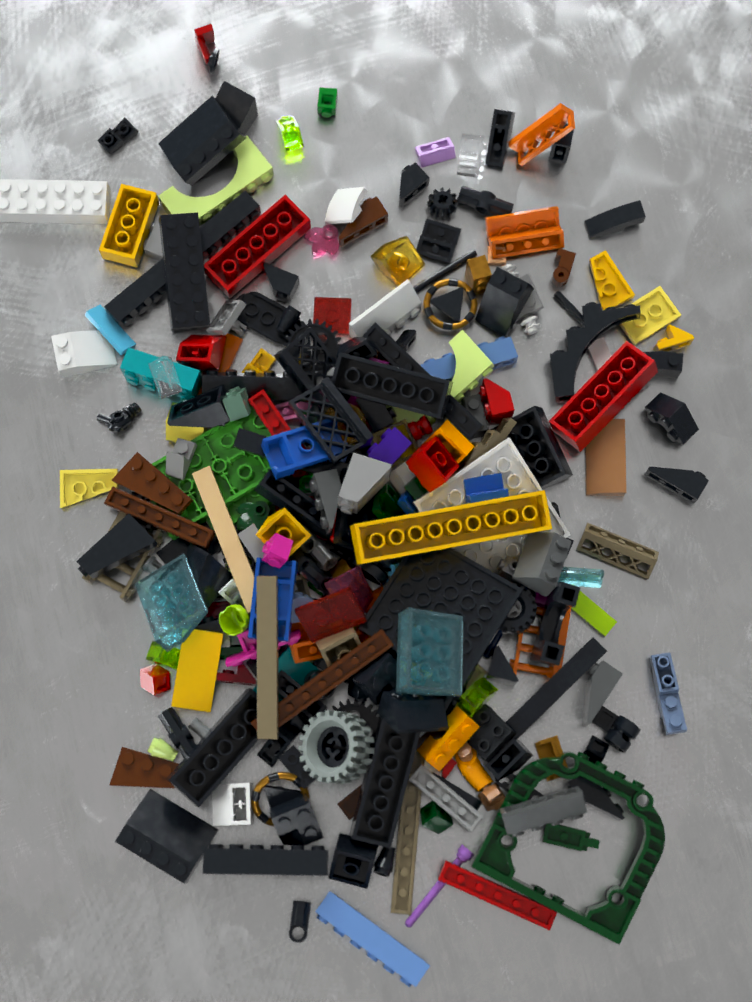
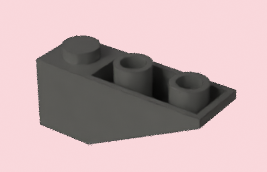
[309,469,342,535]

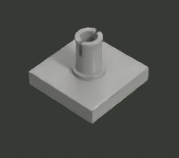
[206,300,247,336]

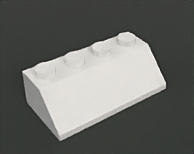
[349,279,421,339]

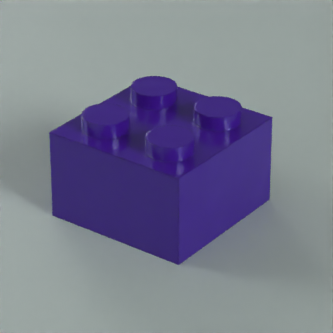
[367,427,412,466]

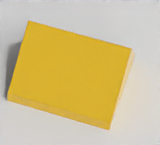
[256,507,312,558]

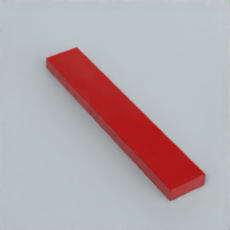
[438,860,557,930]

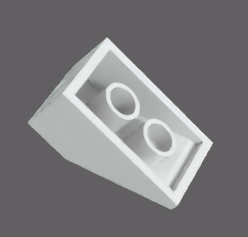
[51,330,118,378]

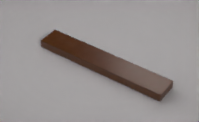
[104,487,216,550]

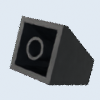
[215,81,258,135]
[174,543,233,613]

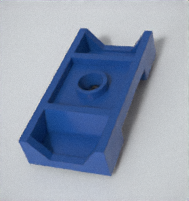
[261,419,348,479]
[248,558,298,643]

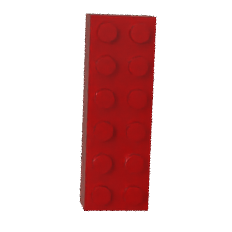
[204,195,311,299]
[549,341,658,452]

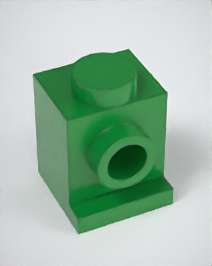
[317,87,338,118]

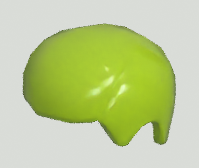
[219,604,250,636]

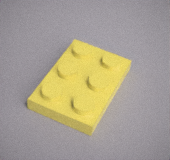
[619,286,681,346]

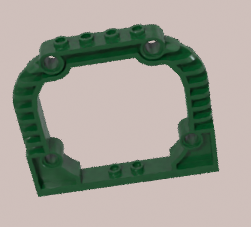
[471,751,665,945]

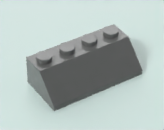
[500,786,587,837]

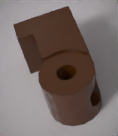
[551,248,576,287]

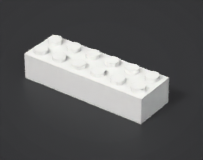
[0,179,111,224]

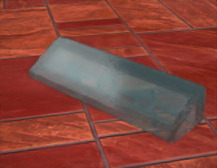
[558,567,604,588]

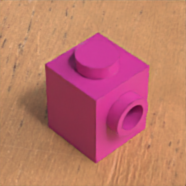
[262,533,293,569]

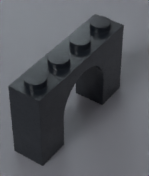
[530,582,580,666]

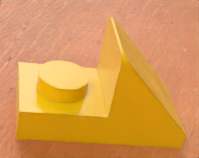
[653,324,694,352]

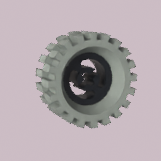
[298,710,374,784]

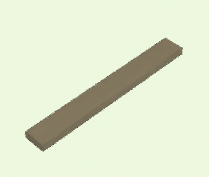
[256,576,279,739]
[390,750,425,915]

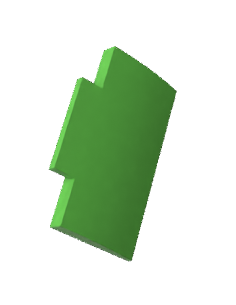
[150,405,272,540]

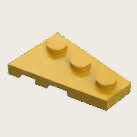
[589,250,635,310]

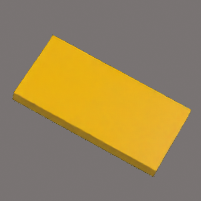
[171,627,224,712]

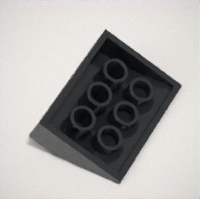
[158,96,246,186]
[490,406,573,490]
[115,789,218,884]

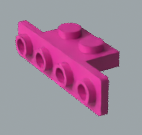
[225,628,301,667]

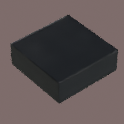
[591,706,618,733]

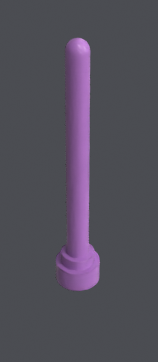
[405,845,474,927]

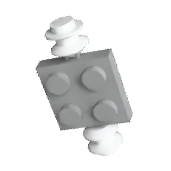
[501,264,544,335]

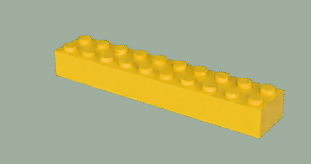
[350,490,552,565]

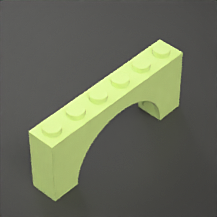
[158,136,274,226]
[388,330,494,441]

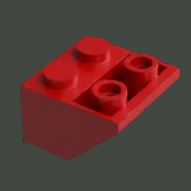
[176,334,226,371]
[478,378,515,426]

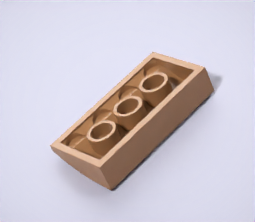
[585,419,626,496]

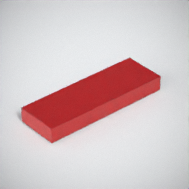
[248,389,291,436]

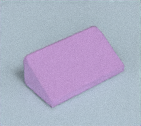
[415,137,456,167]

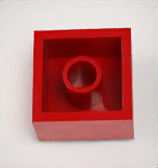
[405,436,460,493]

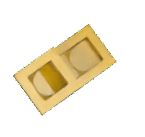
[241,348,277,373]

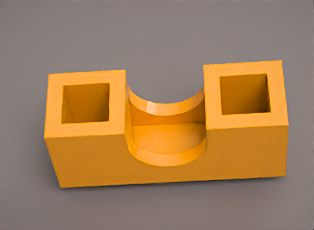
[417,706,480,771]

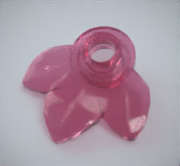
[304,225,339,256]

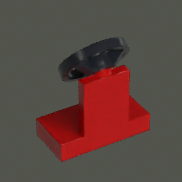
[194,23,219,74]

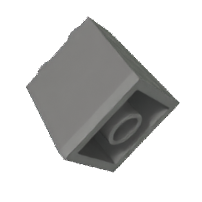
[338,453,392,514]

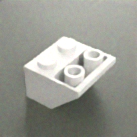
[212,783,254,826]

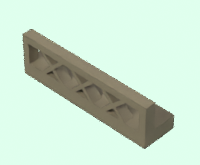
[576,523,659,579]

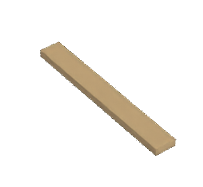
[192,466,255,614]

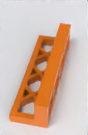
[508,103,575,166]

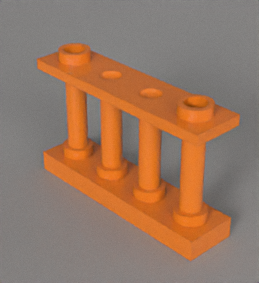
[509,607,571,678]

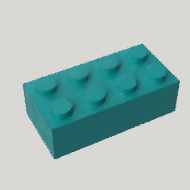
[120,347,202,401]

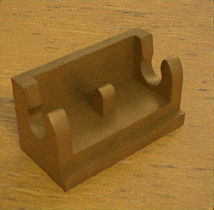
[534,736,568,782]

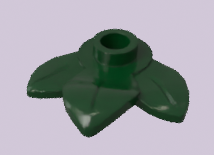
[236,501,270,531]

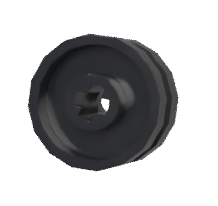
[348,554,398,587]

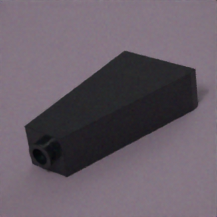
[76,513,158,579]

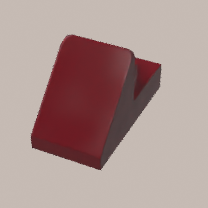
[216,663,257,686]

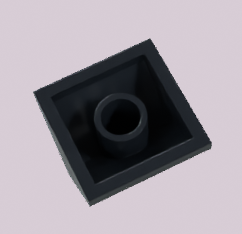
[485,645,519,687]

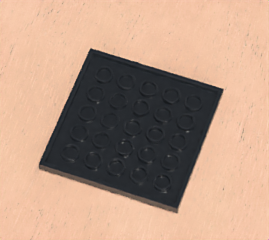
[358,548,523,691]

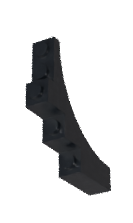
[550,302,641,402]

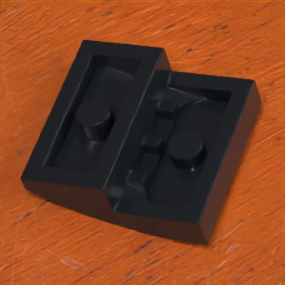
[415,218,462,263]

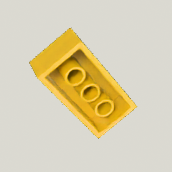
[99,184,159,268]

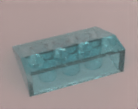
[135,553,208,652]
[396,608,463,696]

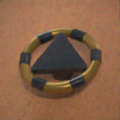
[423,278,478,330]
[251,772,310,826]

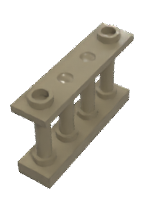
[82,511,164,602]

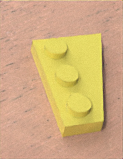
[60,469,119,509]

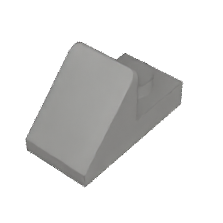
[165,438,197,480]

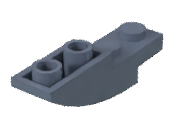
[651,653,687,735]

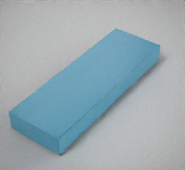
[85,305,136,355]

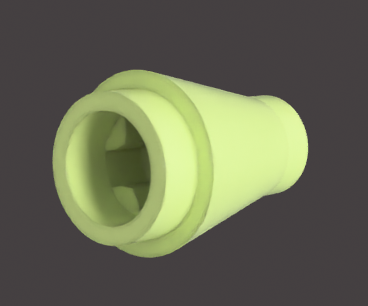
[147,737,178,762]

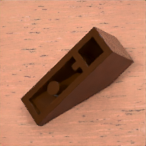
[339,196,388,247]

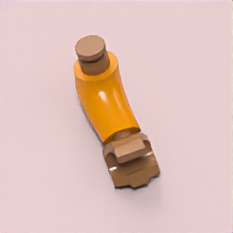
[455,743,505,811]

